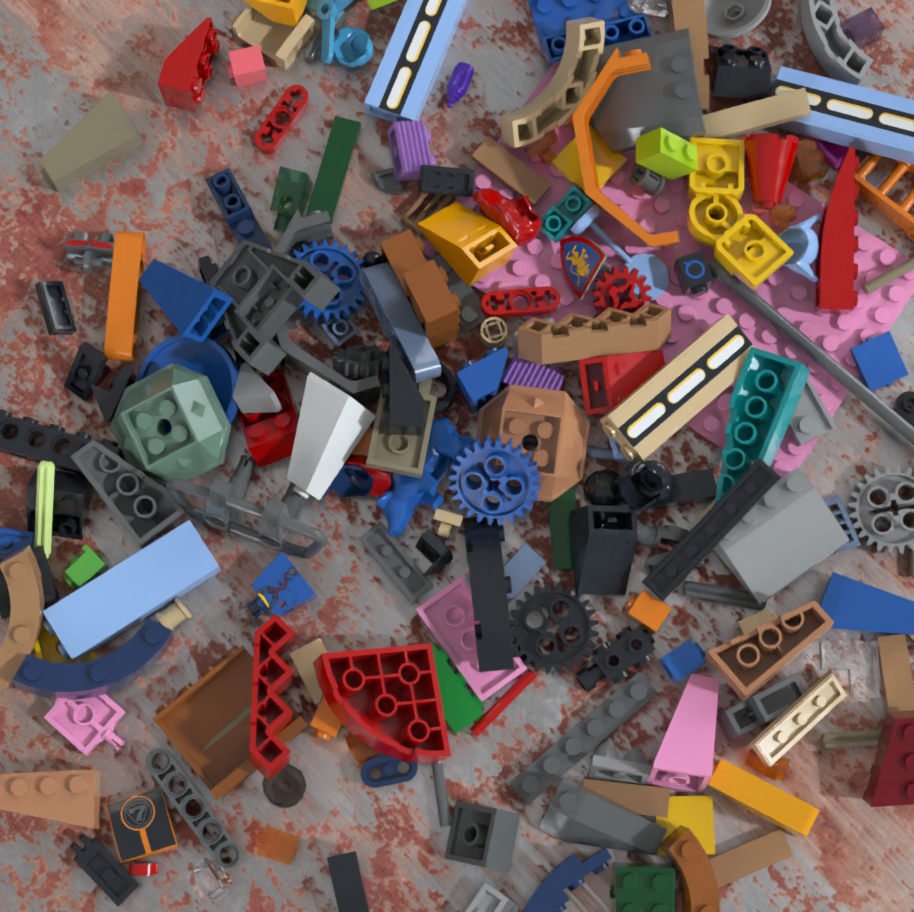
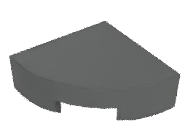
[371,167,404,195]

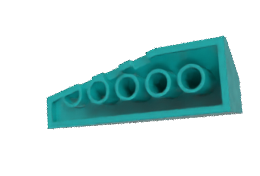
[714,347,810,505]

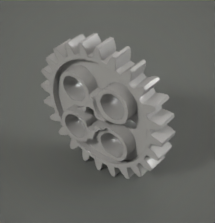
[848,465,914,556]

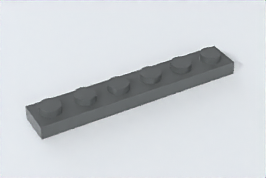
[509,672,658,805]

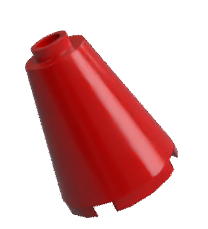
[744,133,799,210]

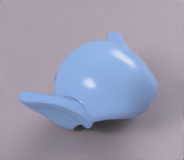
[778,214,821,282]

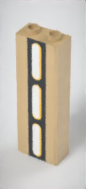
[599,314,756,462]

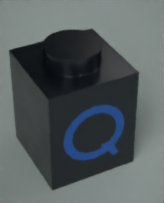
[673,251,714,297]

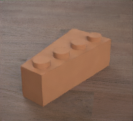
[706,600,834,701]

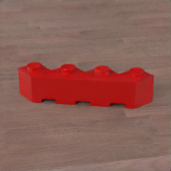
[249,614,295,781]

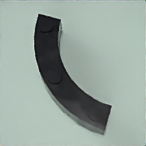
[463,517,518,672]

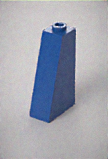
[139,259,233,343]
[820,572,914,635]

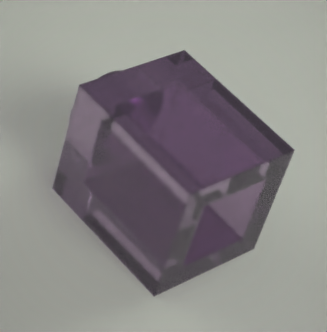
[841,7,885,49]

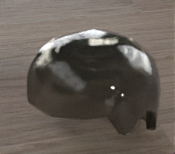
[262,763,307,809]

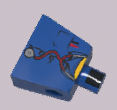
[246,552,317,619]

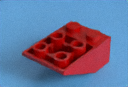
[157,17,220,113]
[578,349,665,415]
[238,369,300,468]

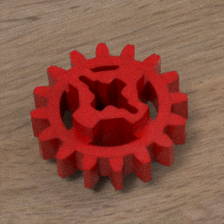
[591,265,652,315]

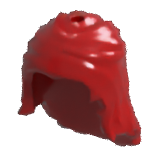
[472,188,542,247]

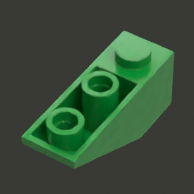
[432,644,484,735]

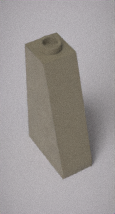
[40,91,142,192]

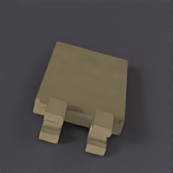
[365,379,437,478]

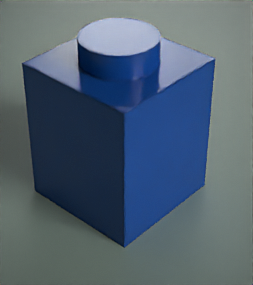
[658,639,706,684]

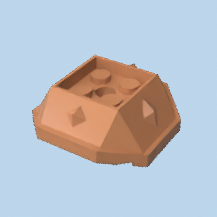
[476,384,590,502]

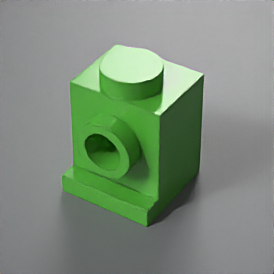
[63,544,110,589]

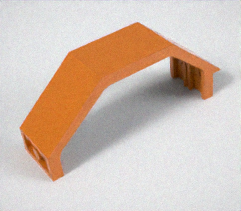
[572,47,680,248]

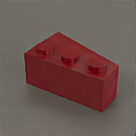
[862,710,914,807]

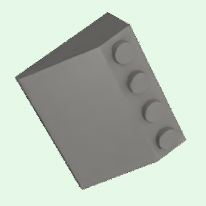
[714,467,849,605]

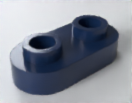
[360,756,418,788]

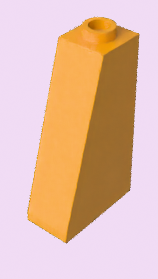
[706,759,820,836]

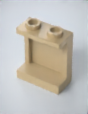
[232,4,316,71]

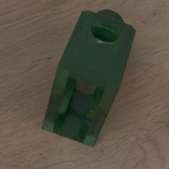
[270,166,313,234]

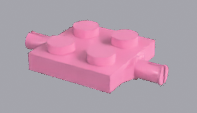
[44,694,126,756]

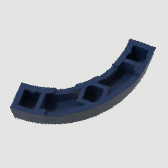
[12,618,173,700]

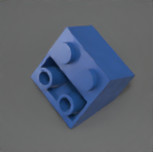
[456,347,508,414]

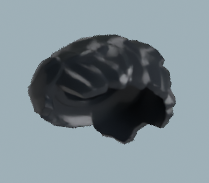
[583,469,625,506]

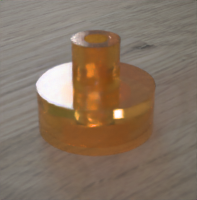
[768,204,797,232]

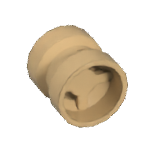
[480,317,508,350]

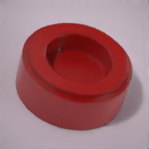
[129,861,159,876]

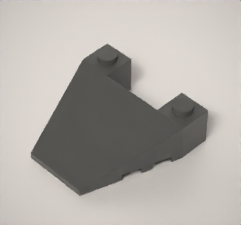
[209,240,340,376]

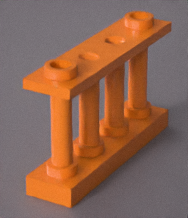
[855,154,914,241]

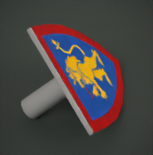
[560,237,610,300]

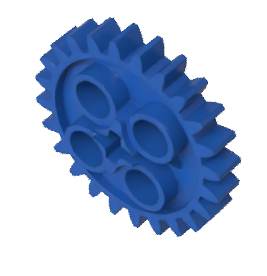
[292,239,367,325]
[448,435,541,525]

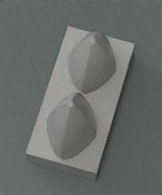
[588,737,651,786]

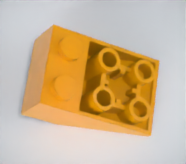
[416,202,517,287]

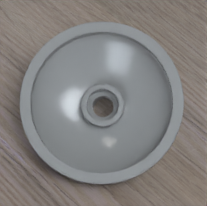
[704,0,772,39]

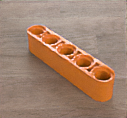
[104,231,146,361]

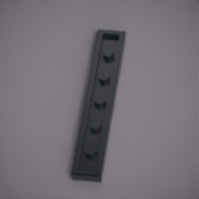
[642,458,781,602]

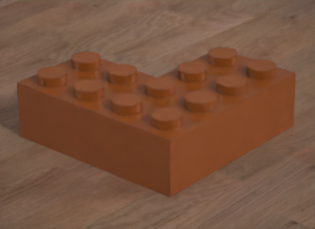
[380,229,461,351]

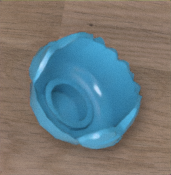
[334,27,373,67]

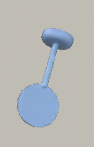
[570,203,669,302]

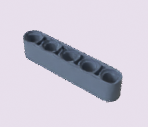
[359,262,441,384]

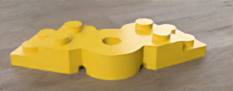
[686,137,794,290]

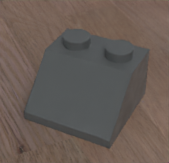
[444,801,520,872]

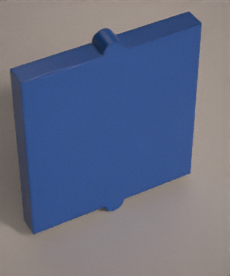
[849,331,909,392]

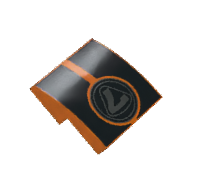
[106,787,178,865]

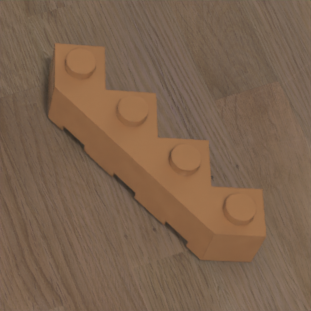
[518,302,671,365]

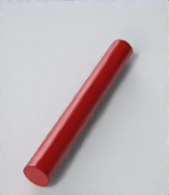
[470,669,537,737]

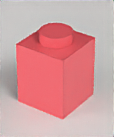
[226,45,268,87]

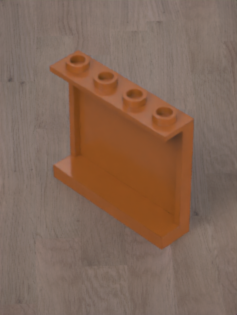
[152,645,309,801]

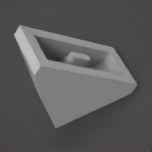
[233,362,283,413]

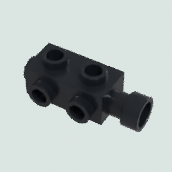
[574,626,655,693]

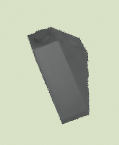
[70,439,185,549]

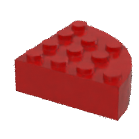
[313,643,451,763]

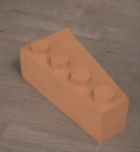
[0,769,101,829]

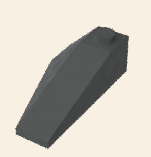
[538,776,668,855]

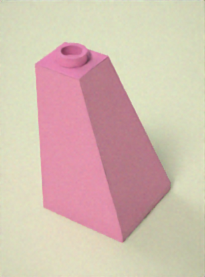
[646,672,720,794]

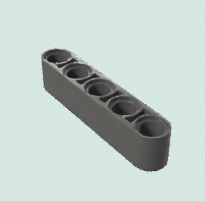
[146,748,243,868]

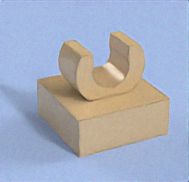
[433,509,464,538]

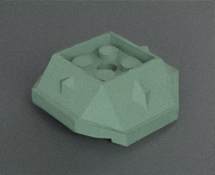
[110,363,231,486]

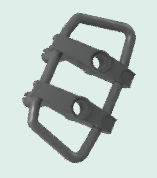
[166,455,328,559]

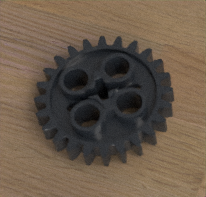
[510,583,599,675]

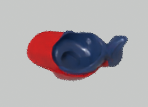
[312,456,391,499]

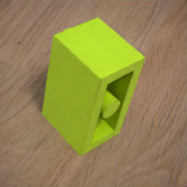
[636,127,698,181]

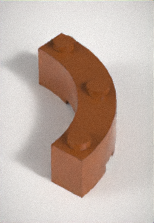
[660,825,720,912]

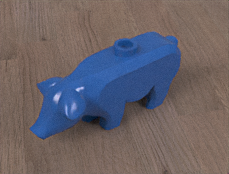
[376,417,475,536]

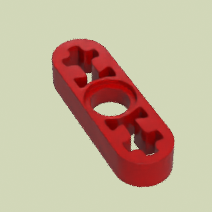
[255,85,309,154]
[480,286,560,318]

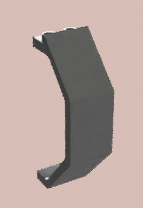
[274,209,381,405]

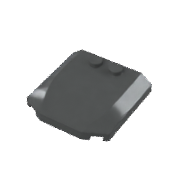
[592,28,706,154]

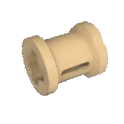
[155,597,193,632]

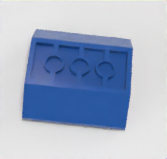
[527,0,652,63]

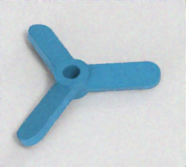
[306,0,353,64]

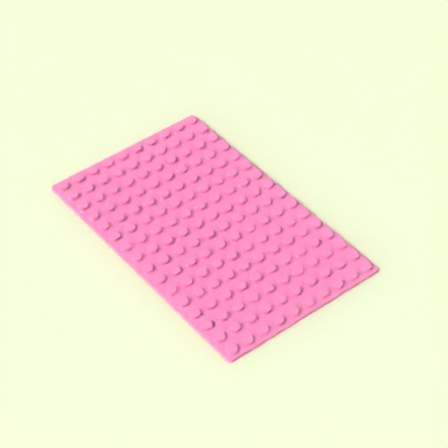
[423,61,914,478]

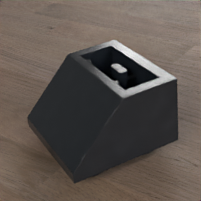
[712,44,772,100]
[27,468,92,540]

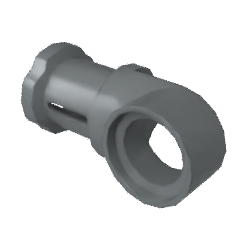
[636,520,689,550]

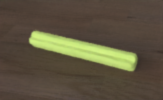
[34,461,55,559]

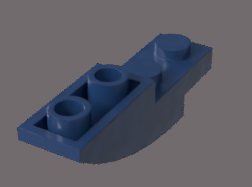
[205,168,273,251]
[522,848,612,912]

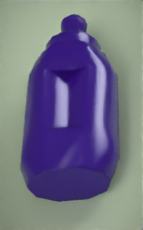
[447,62,474,109]

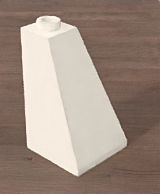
[287,372,375,500]

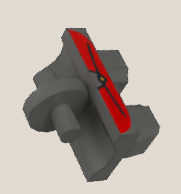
[64,231,114,274]

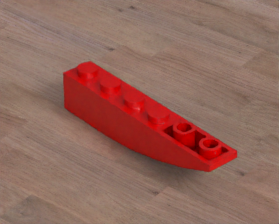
[815,147,859,315]

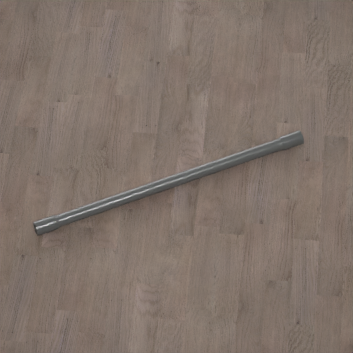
[708,258,914,445]

